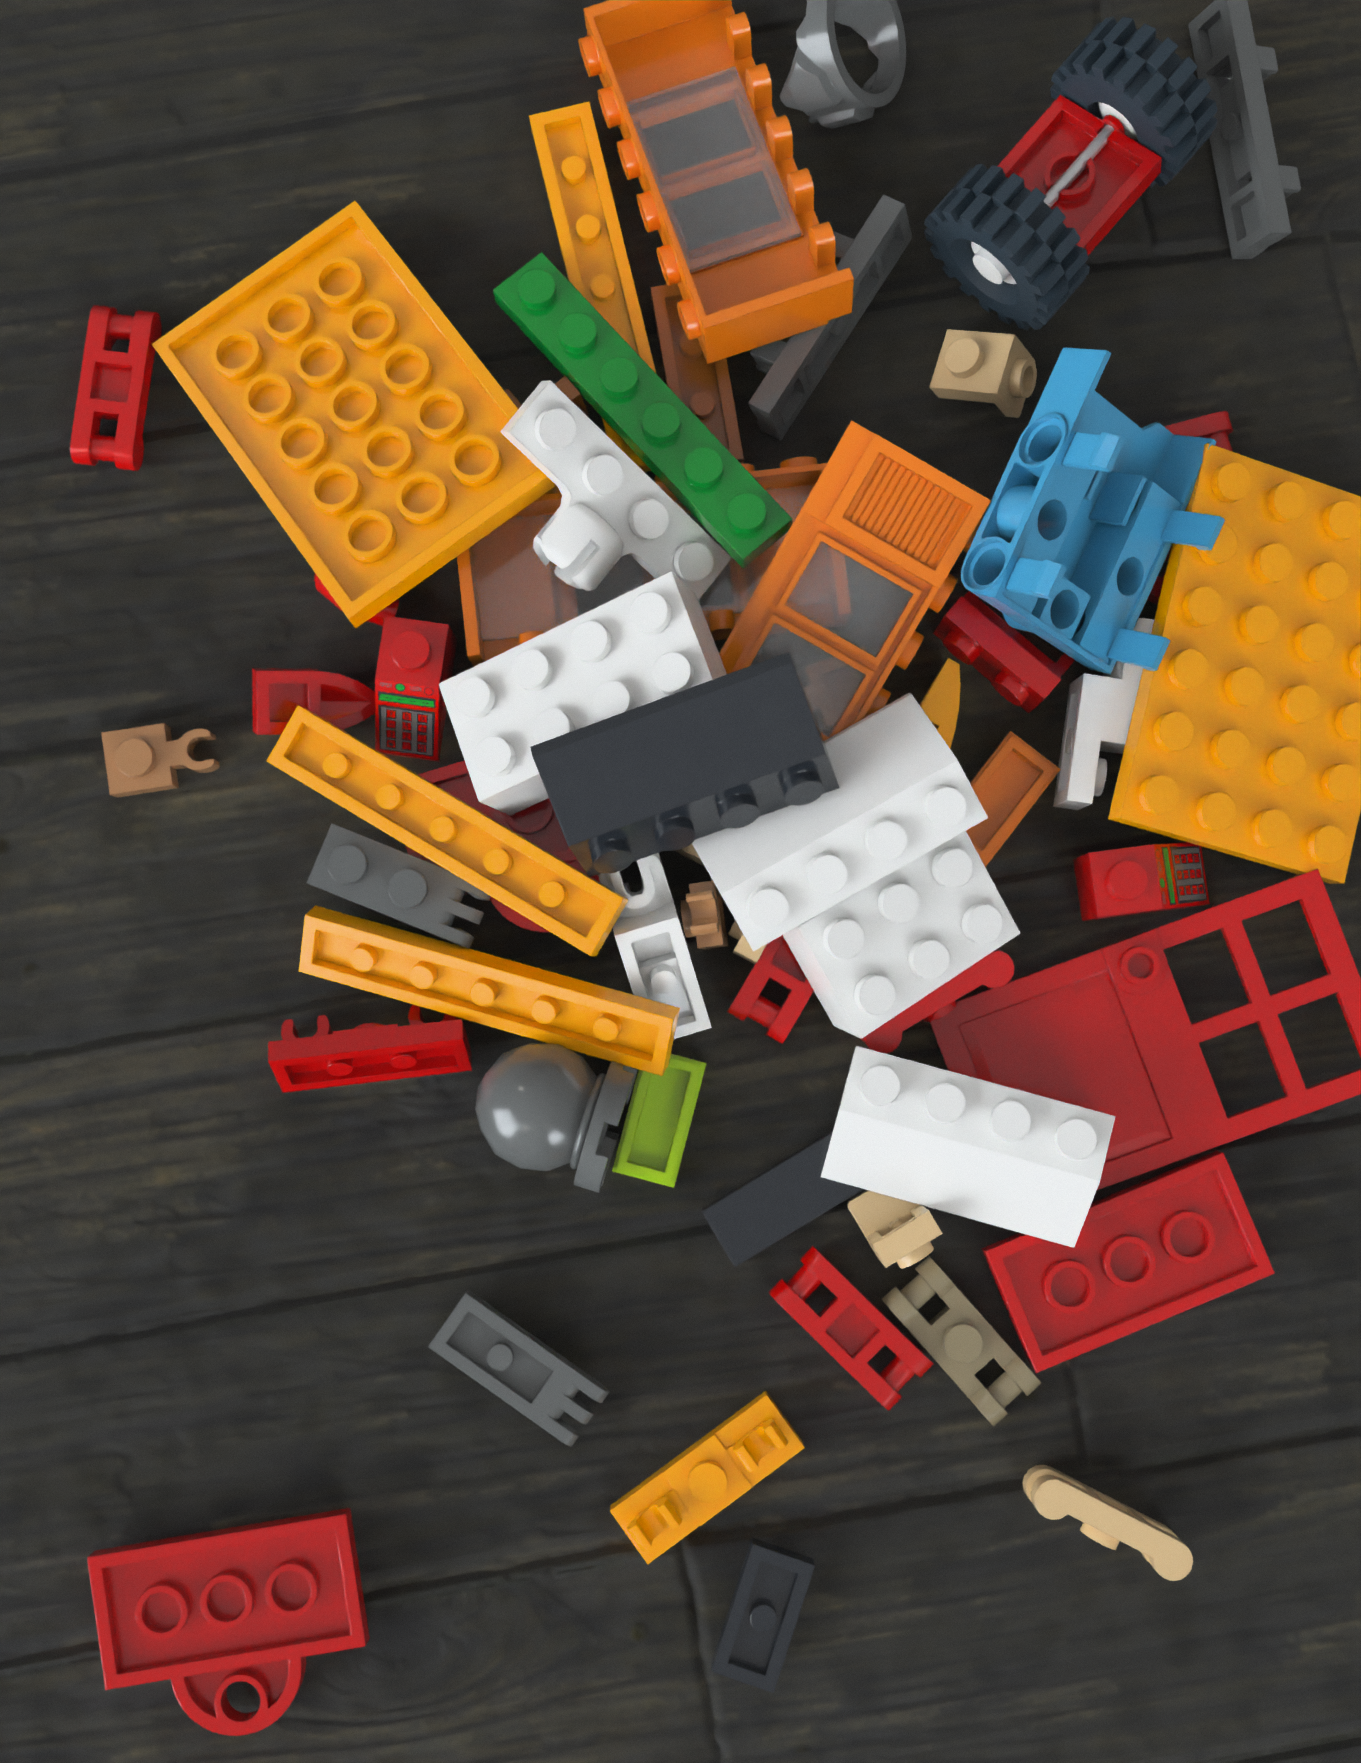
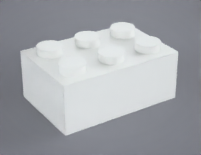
[783,831,1020,1039]

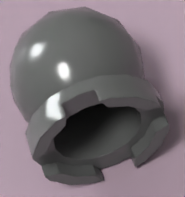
[475,1042,638,1193]

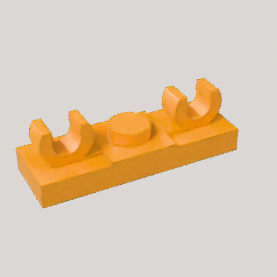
[610,1391,805,1564]

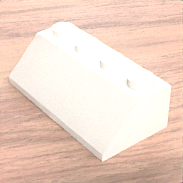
[692,693,988,951]
[821,1046,1116,1247]

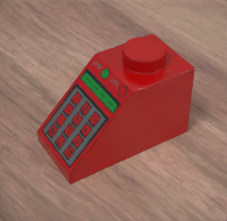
[375,616,457,762]
[1073,843,1210,921]

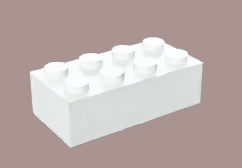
[439,571,727,816]

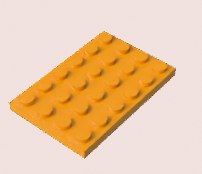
[152,201,556,628]
[1108,443,1361,884]

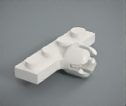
[500,380,732,600]

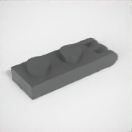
[307,823,491,949]
[428,1289,609,1447]

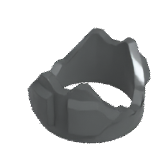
[779,0,906,129]

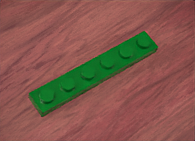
[493,252,792,569]

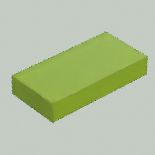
[612,1054,707,1188]

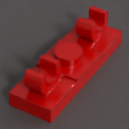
[268,1005,472,1093]

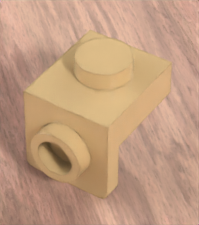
[929,329,1037,418]
[847,1190,943,1269]

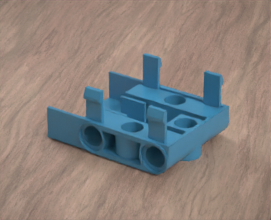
[961,348,1225,674]

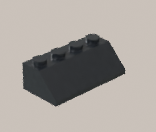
[530,652,840,877]

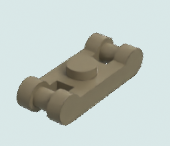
[882,1256,1041,1426]

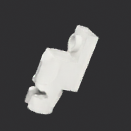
[1053,618,1154,810]
[598,853,712,1039]

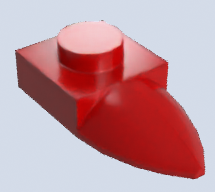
[252,668,375,735]

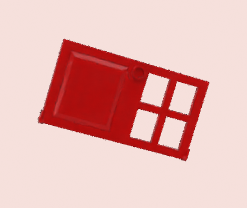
[929,869,1361,1191]

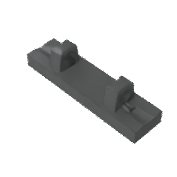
[1188,0,1301,259]
[748,194,913,441]

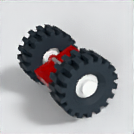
[924,16,1218,330]

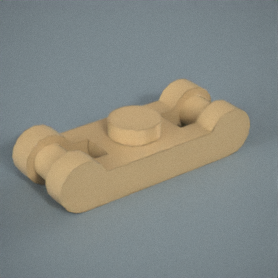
[1023,1465,1193,1581]

